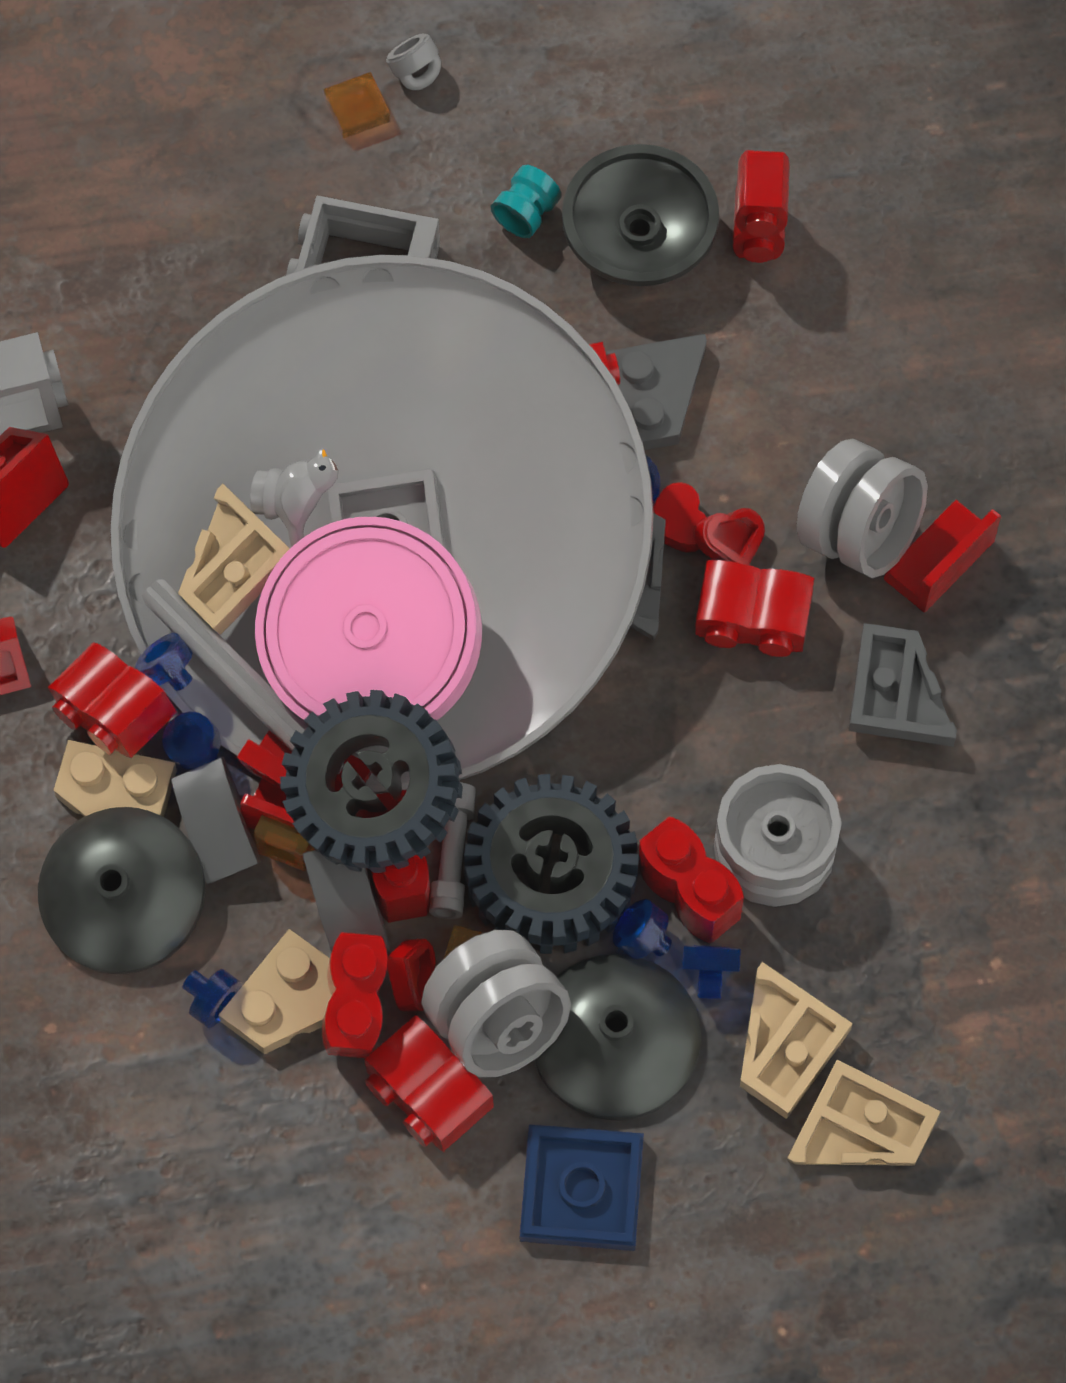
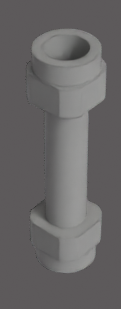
[429,782,476,919]

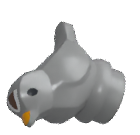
[250,449,339,547]

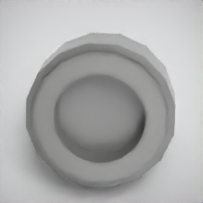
[386,33,441,90]

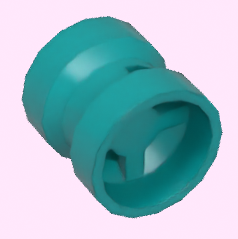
[490,165,562,238]

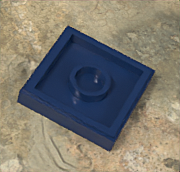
[519,1124,644,1251]

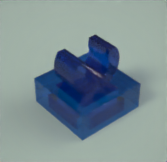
[682,944,741,999]

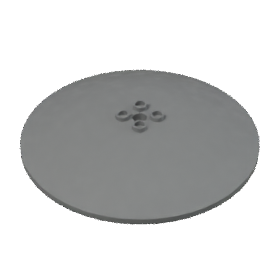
[111,255,654,794]

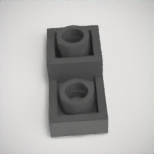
[171,757,262,885]
[303,850,391,953]

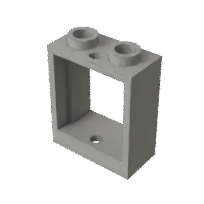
[286,196,440,275]
[0,332,68,435]

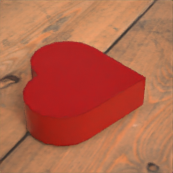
[653,482,706,552]
[695,508,765,565]
[387,939,436,1012]

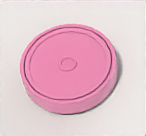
[255,517,482,720]

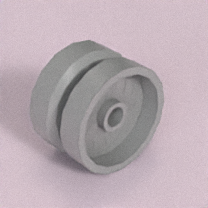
[797,439,928,578]
[714,764,842,907]
[421,930,571,1077]

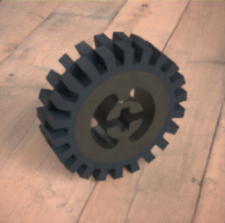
[280,690,463,873]
[464,774,639,954]

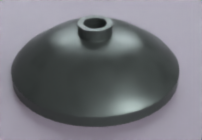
[562,144,719,286]
[38,807,205,974]
[534,954,701,1120]

